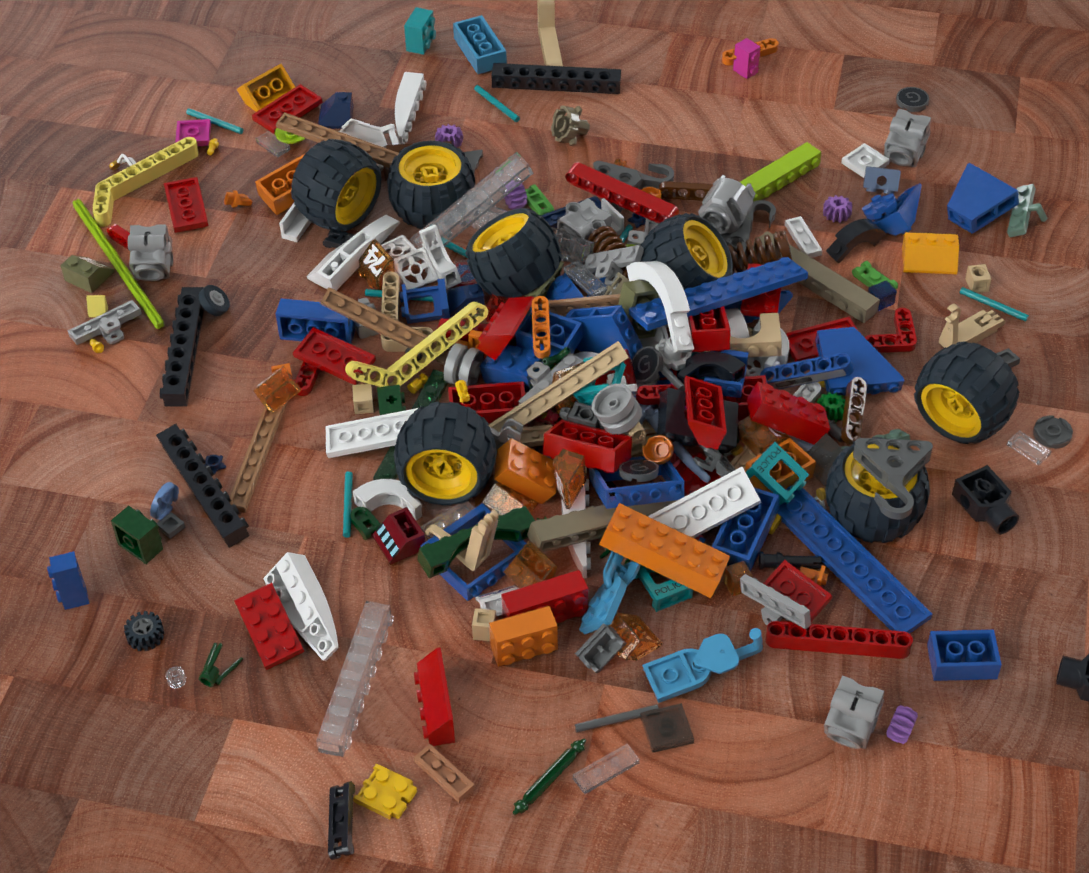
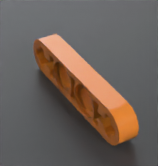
[722,38,779,66]
[532,296,551,359]

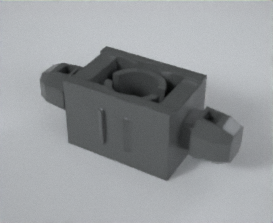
[559,402,605,430]

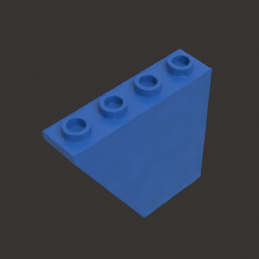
[947,163,1019,234]
[565,305,643,360]
[815,327,904,396]

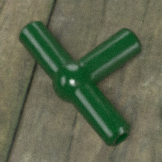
[542,347,571,369]

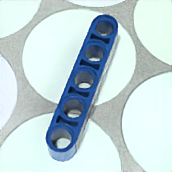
[760,353,855,389]

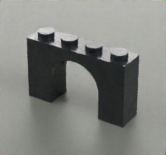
[657,388,739,453]

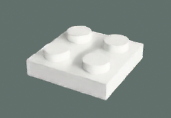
[841,143,890,178]

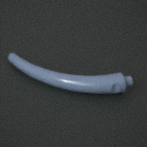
[645,406,711,483]

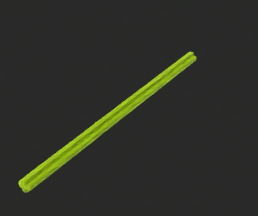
[72,199,165,329]

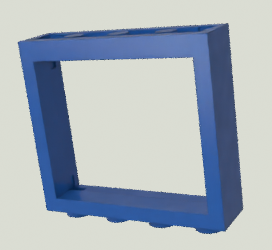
[589,456,684,509]
[420,503,530,601]

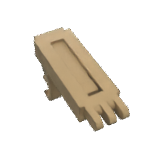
[939,304,1006,348]
[425,511,498,571]

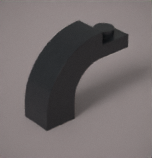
[826,219,887,263]
[678,352,746,385]

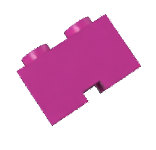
[733,38,760,79]

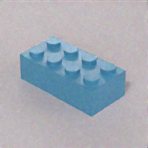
[453,15,507,75]

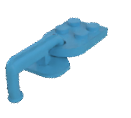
[579,551,641,634]
[642,628,763,703]

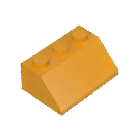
[237,63,295,112]
[902,232,959,275]

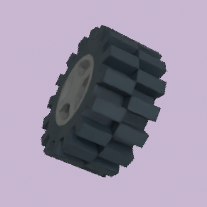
[124,611,164,651]

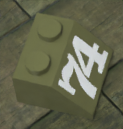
[60,255,115,293]

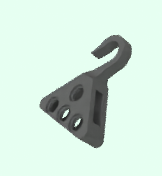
[593,160,674,213]
[721,200,776,260]
[853,438,933,520]

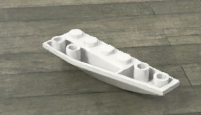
[306,215,400,291]
[263,552,339,661]

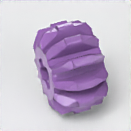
[435,124,463,148]
[503,180,527,210]
[823,195,852,223]
[886,705,918,744]

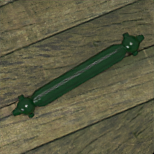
[513,738,586,815]

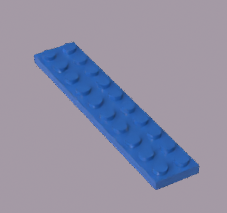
[629,257,808,331]
[777,485,932,634]

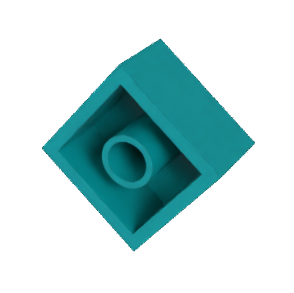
[404,7,436,55]

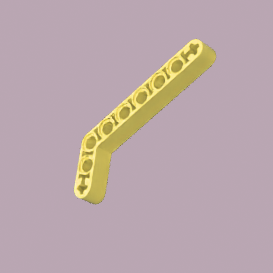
[93,137,199,227]
[345,302,488,387]

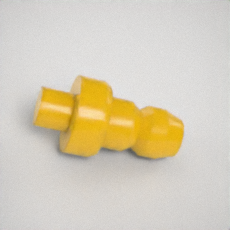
[207,138,219,155]
[90,339,104,353]

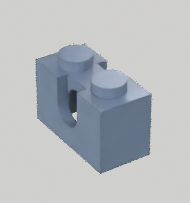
[863,166,901,194]

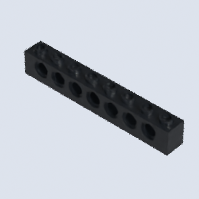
[491,63,621,94]
[160,287,204,407]
[156,424,250,548]

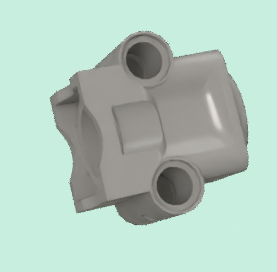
[884,109,931,167]
[557,198,612,259]
[128,224,173,281]
[824,675,884,749]

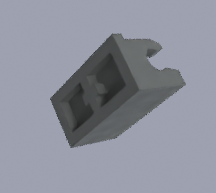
[575,623,627,673]

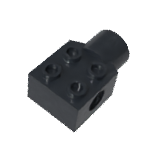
[952,465,1019,535]
[1056,654,1089,702]

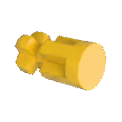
[407,373,428,394]
[455,380,470,403]

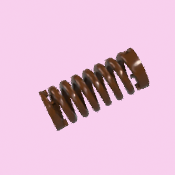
[587,226,629,283]
[727,230,792,274]

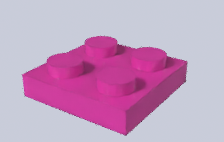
[175,119,211,146]

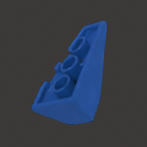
[873,183,922,236]

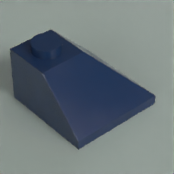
[318,92,354,129]
[446,283,485,317]

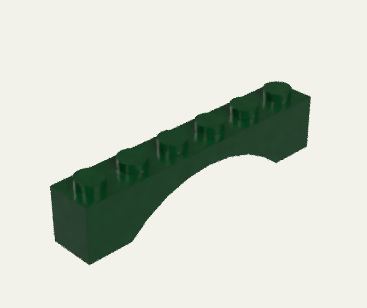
[417,506,535,578]

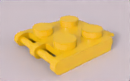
[353,764,417,820]

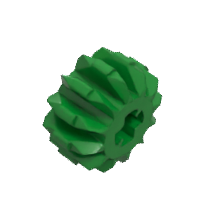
[817,392,845,423]

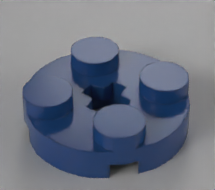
[862,193,898,220]

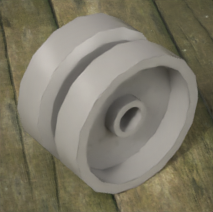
[444,343,484,386]
[592,384,642,434]

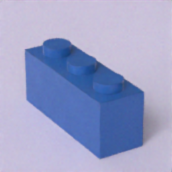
[47,551,89,610]

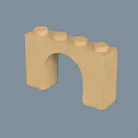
[706,313,782,357]

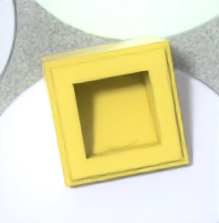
[86,295,108,317]

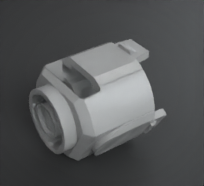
[698,175,756,234]

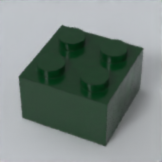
[111,505,163,564]

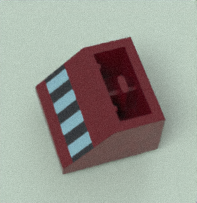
[373,507,426,565]

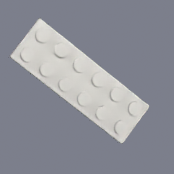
[326,408,418,458]
[648,467,762,538]

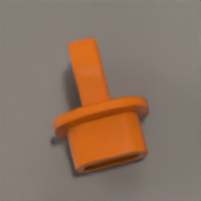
[224,190,253,208]

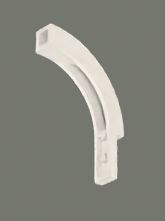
[627,261,694,353]

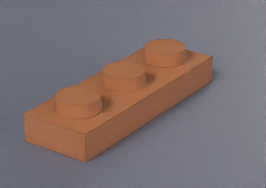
[413,744,475,803]

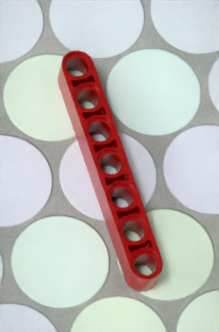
[565,162,679,224]
[765,621,913,659]

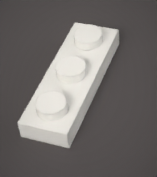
[785,216,823,258]

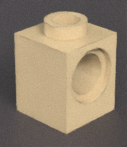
[965,264,991,293]
[352,384,374,414]
[472,608,496,641]

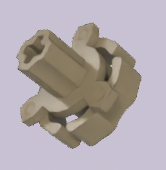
[551,106,590,146]

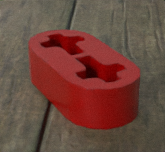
[107,224,130,249]

